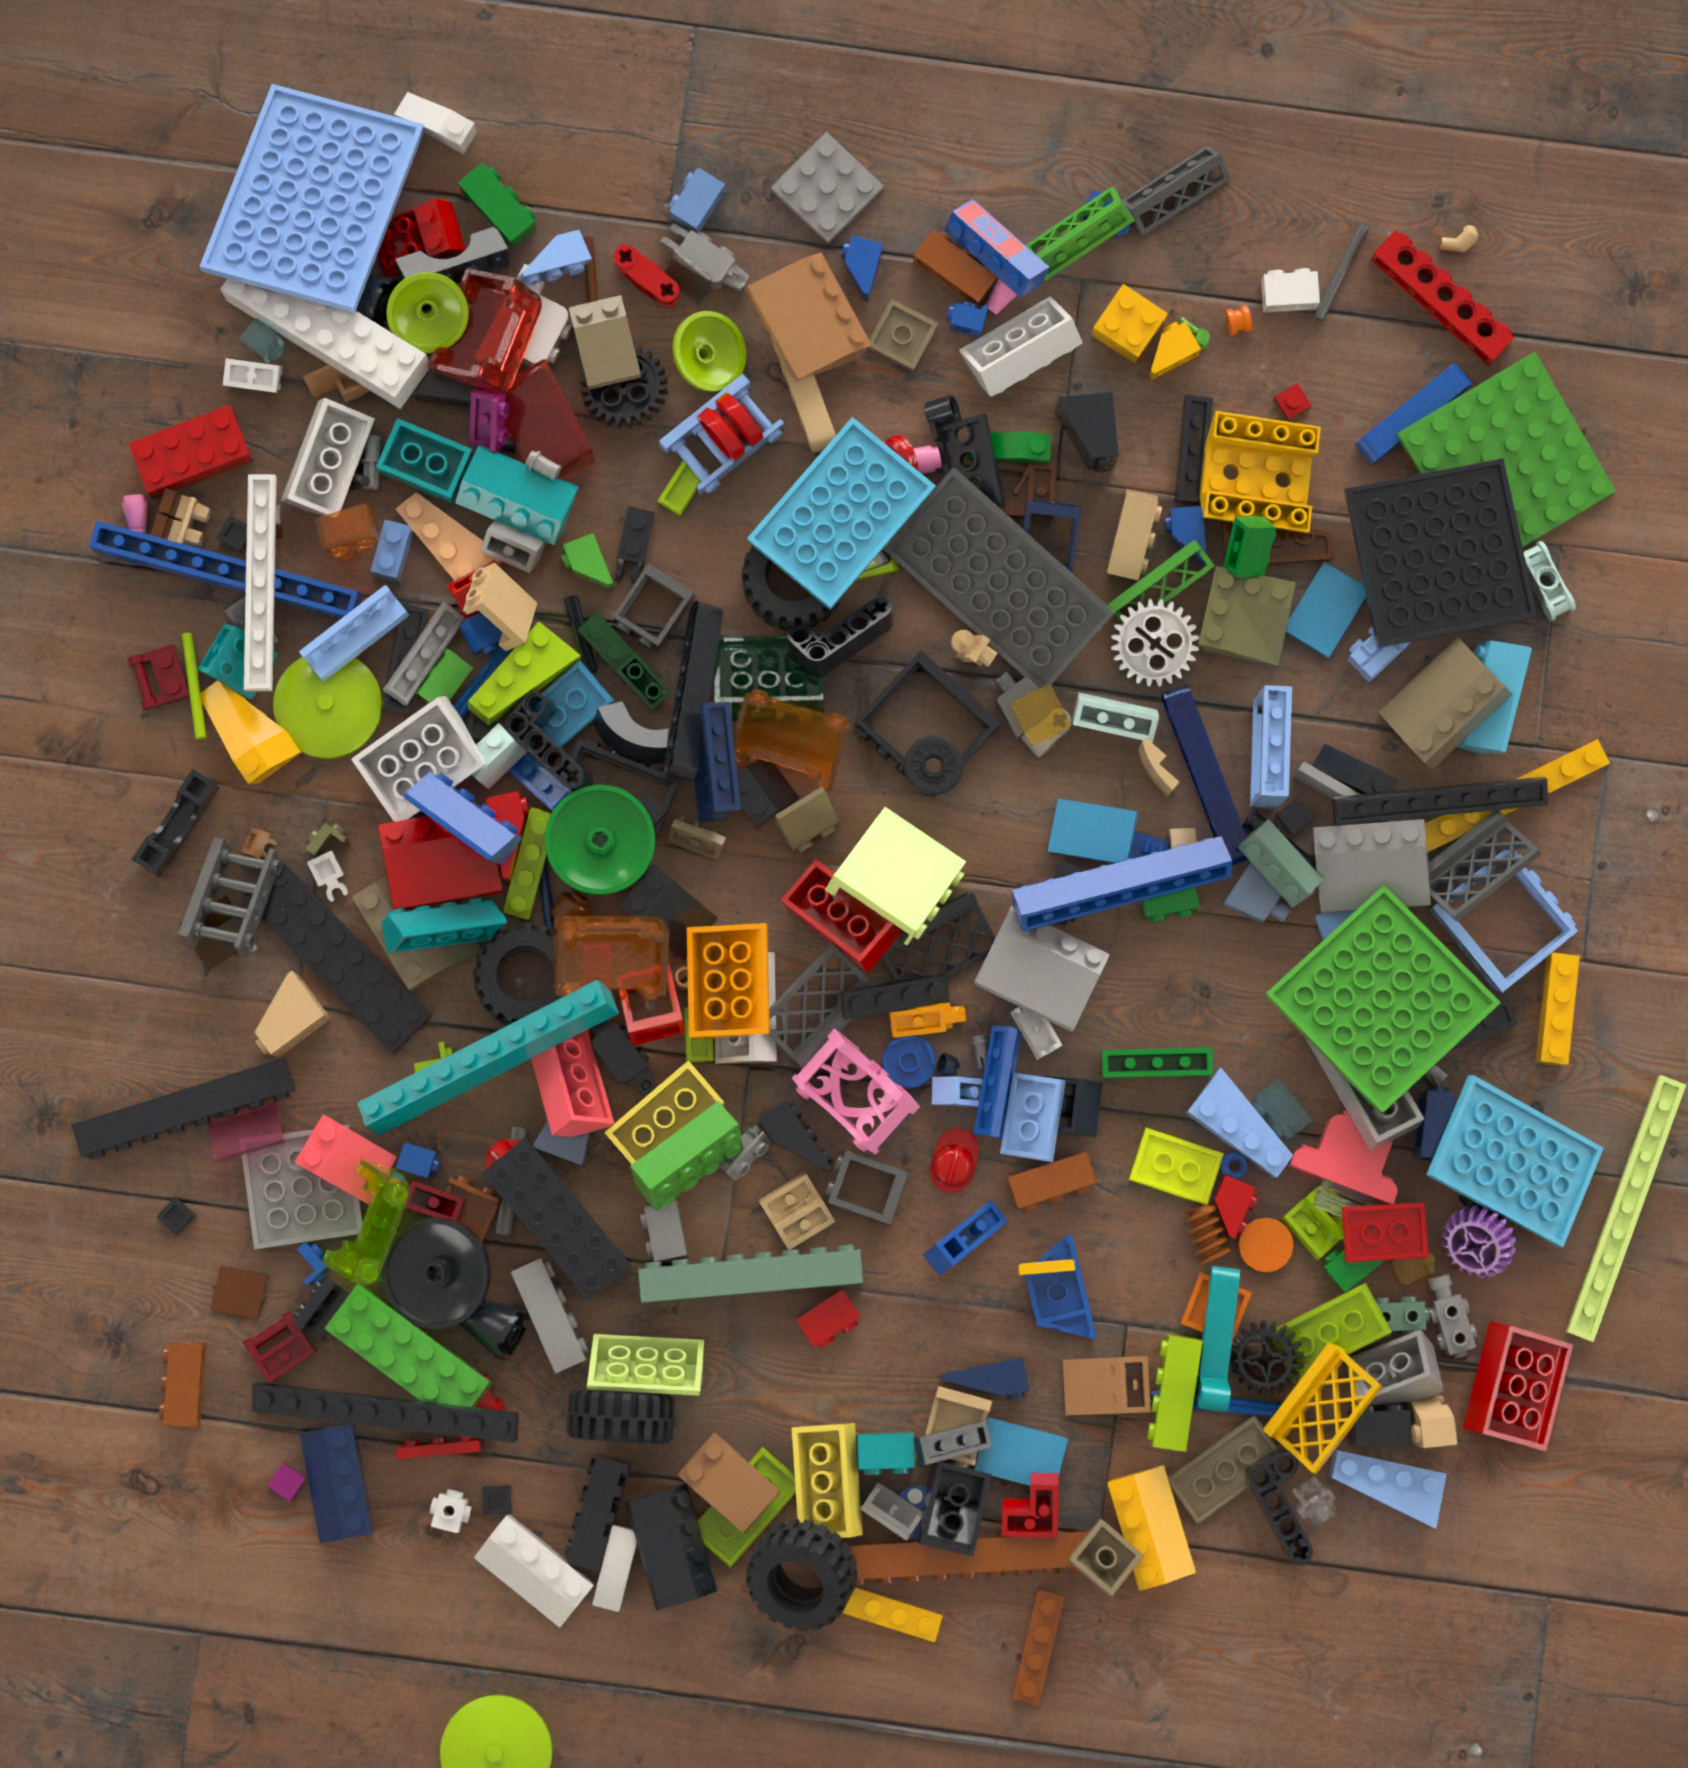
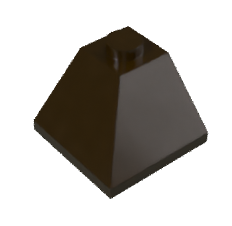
[180,895,243,970]

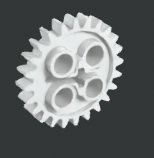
[1111,598,1199,686]

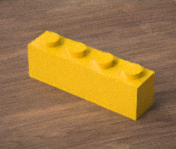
[1535,953,1580,1067]

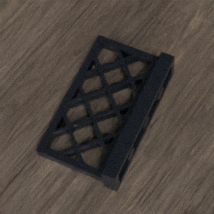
[882,891,995,982]

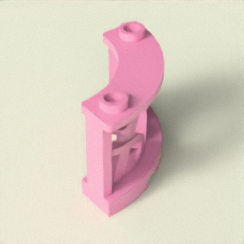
[792,1028,920,1155]

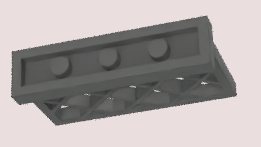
[1428,810,1541,921]
[768,943,874,1068]

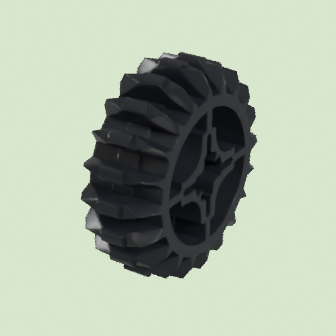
[1230,1320,1305,1395]

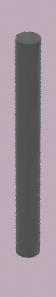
[1313,223,1369,322]

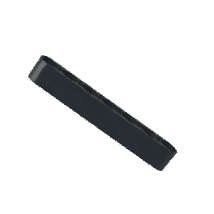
[663,601,723,781]

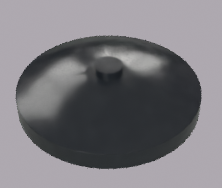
[381,1217,491,1329]

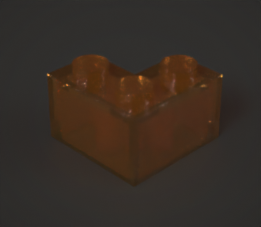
[314,503,381,560]

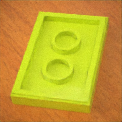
[1128,1128,1224,1205]

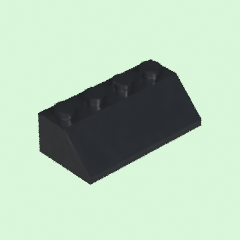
[625,1483,717,1611]

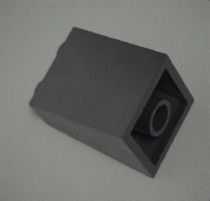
[1055,392,1119,473]

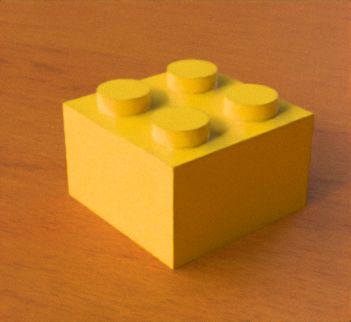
[1091,284,1168,365]

